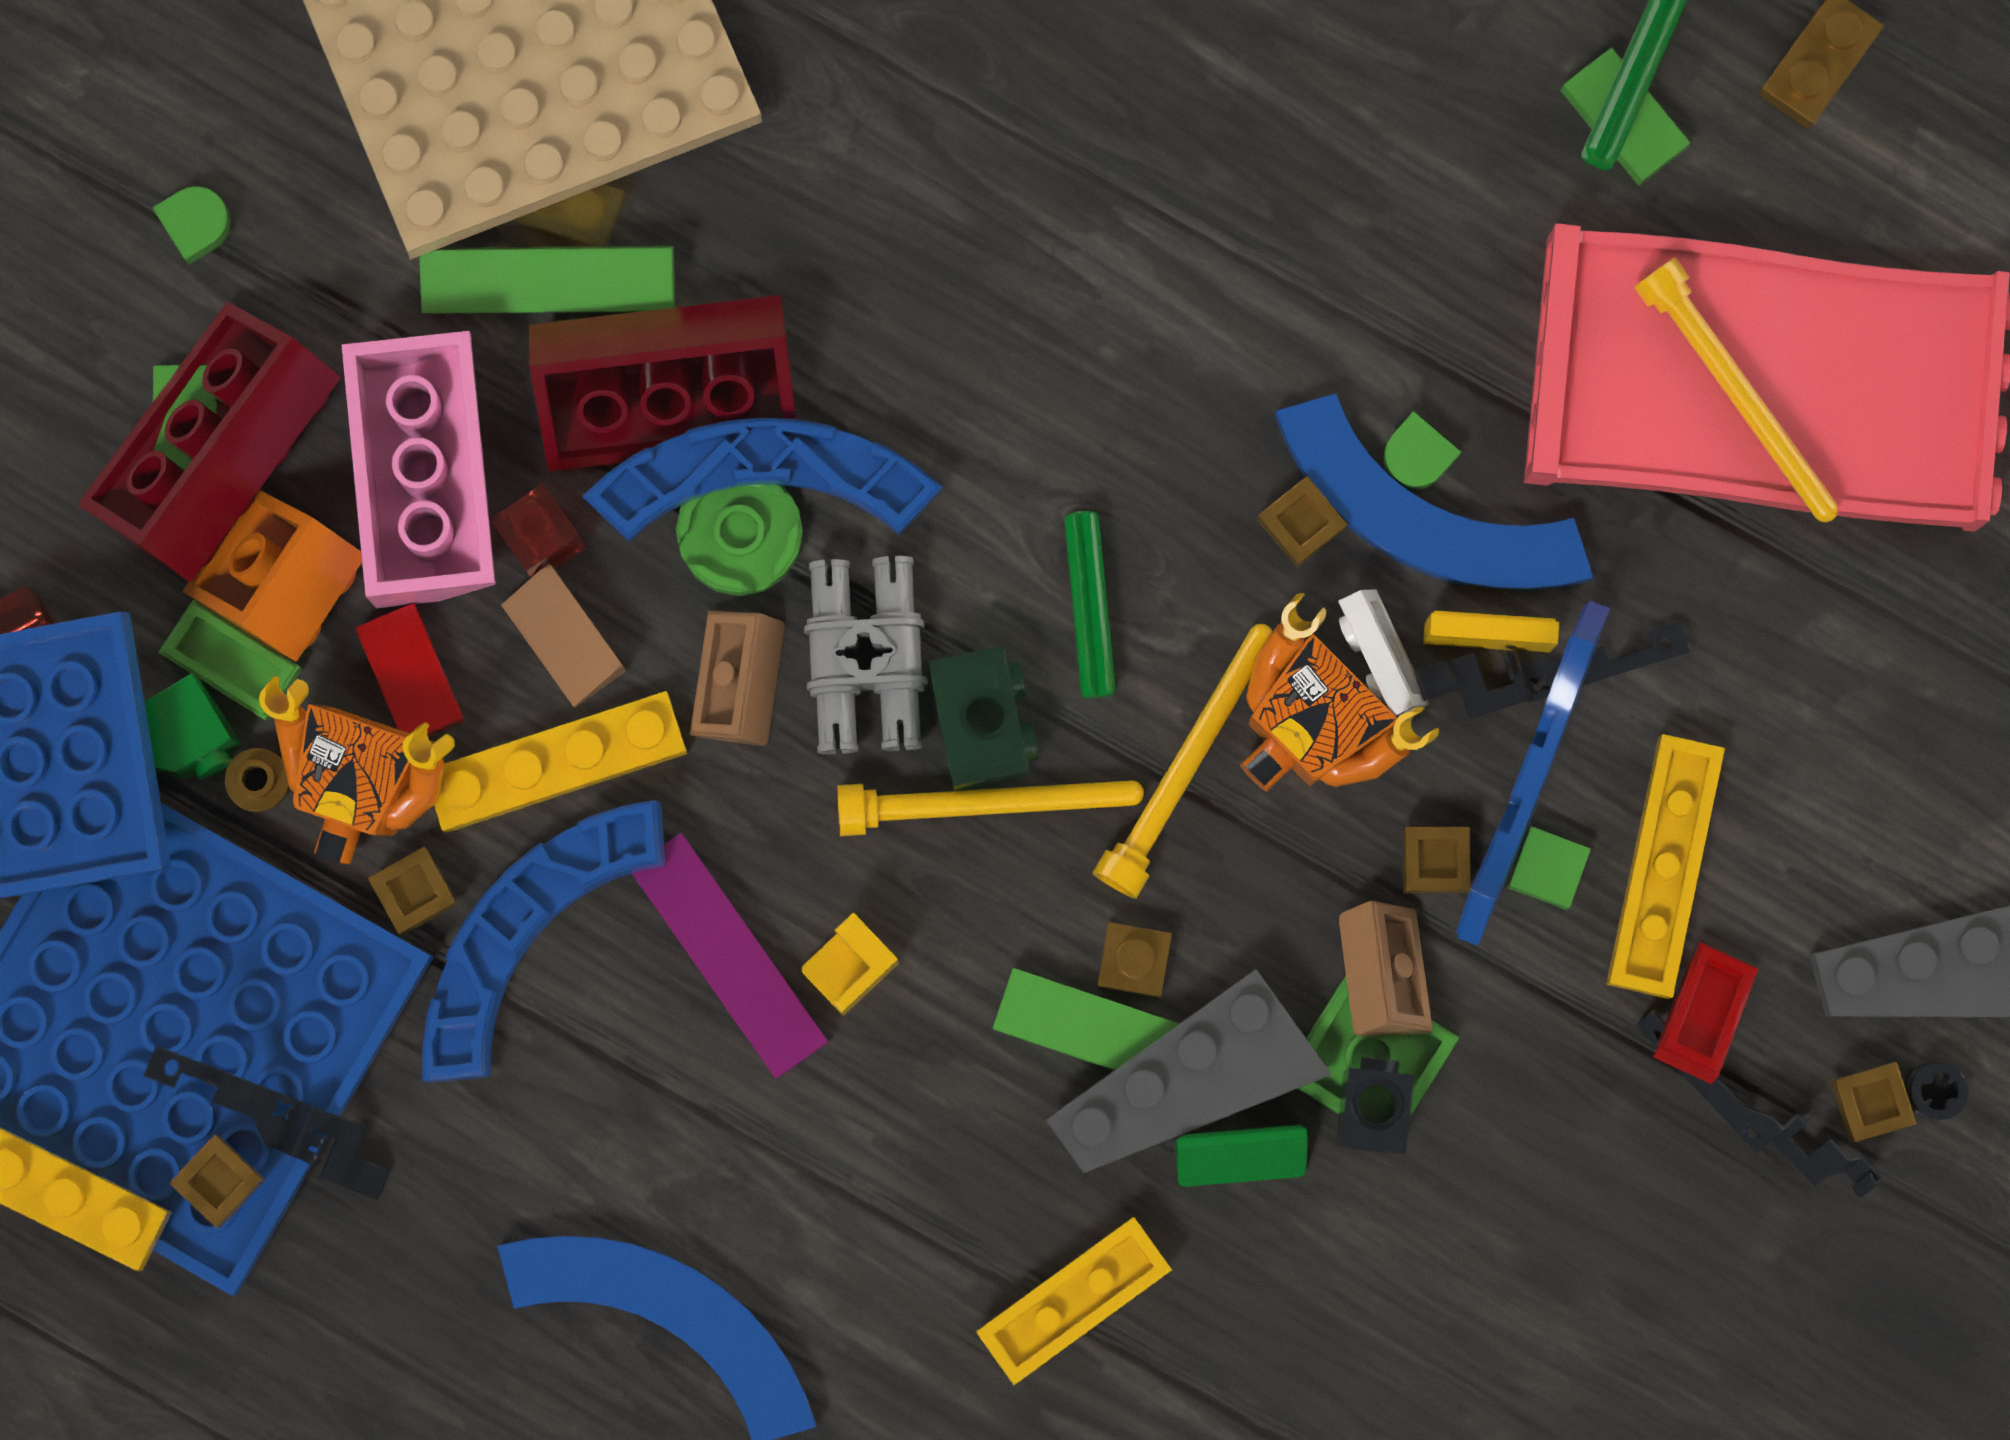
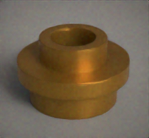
[225,748,289,813]

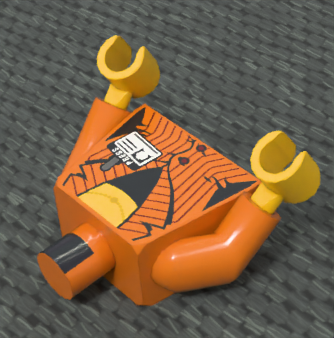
[1240,593,1439,792]
[259,676,455,865]

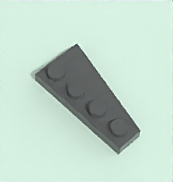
[1809,906,2010,1018]
[1046,970,1332,1173]

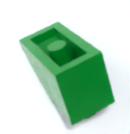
[144,673,242,780]

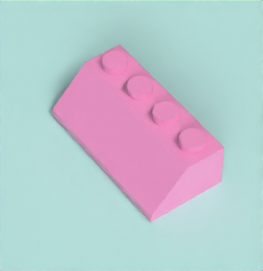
[342,331,496,608]

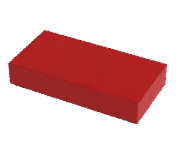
[355,603,465,737]
[1653,942,1758,1084]

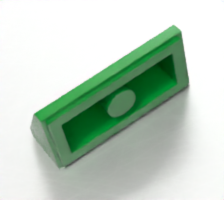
[1174,1125,1308,1187]

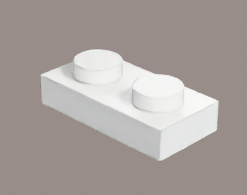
[1339,590,1430,716]

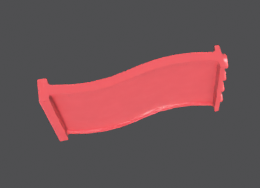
[1524,224,2010,532]

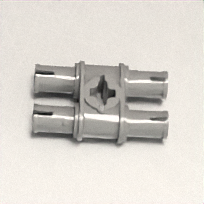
[804,556,928,754]

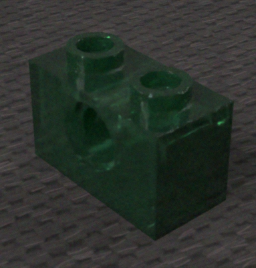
[928,646,1039,791]

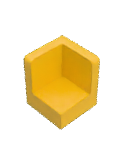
[802,912,899,1016]

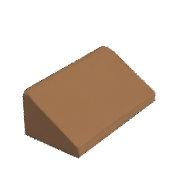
[501,564,626,708]
[690,611,785,746]
[1339,901,1432,1037]

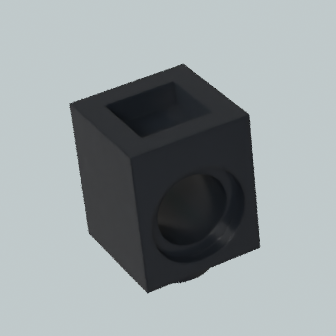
[1336,1057,1414,1155]

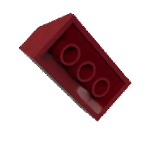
[529,295,797,471]
[77,302,341,583]

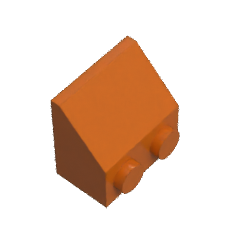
[182,490,362,662]

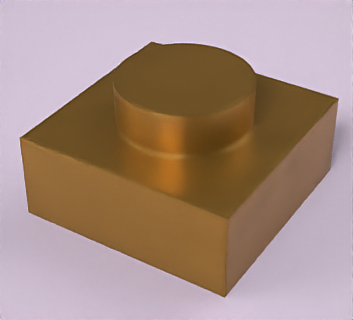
[1257,476,1347,568]
[1403,827,1470,893]
[368,847,458,936]
[1097,922,1172,998]
[1830,1062,1916,1143]
[169,1135,266,1228]

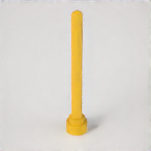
[1633,257,1838,522]
[1092,623,1273,899]
[837,781,1144,836]

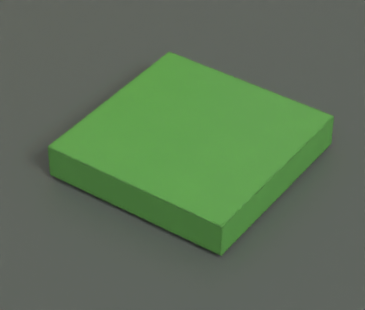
[1297,974,1459,1124]

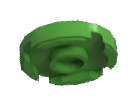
[676,484,803,596]

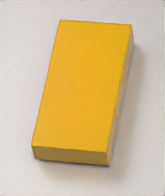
[1423,611,1559,653]

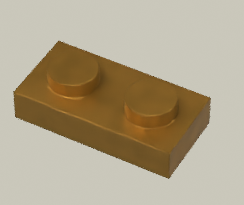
[1758,0,1884,130]

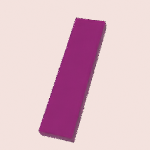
[632,833,829,1080]

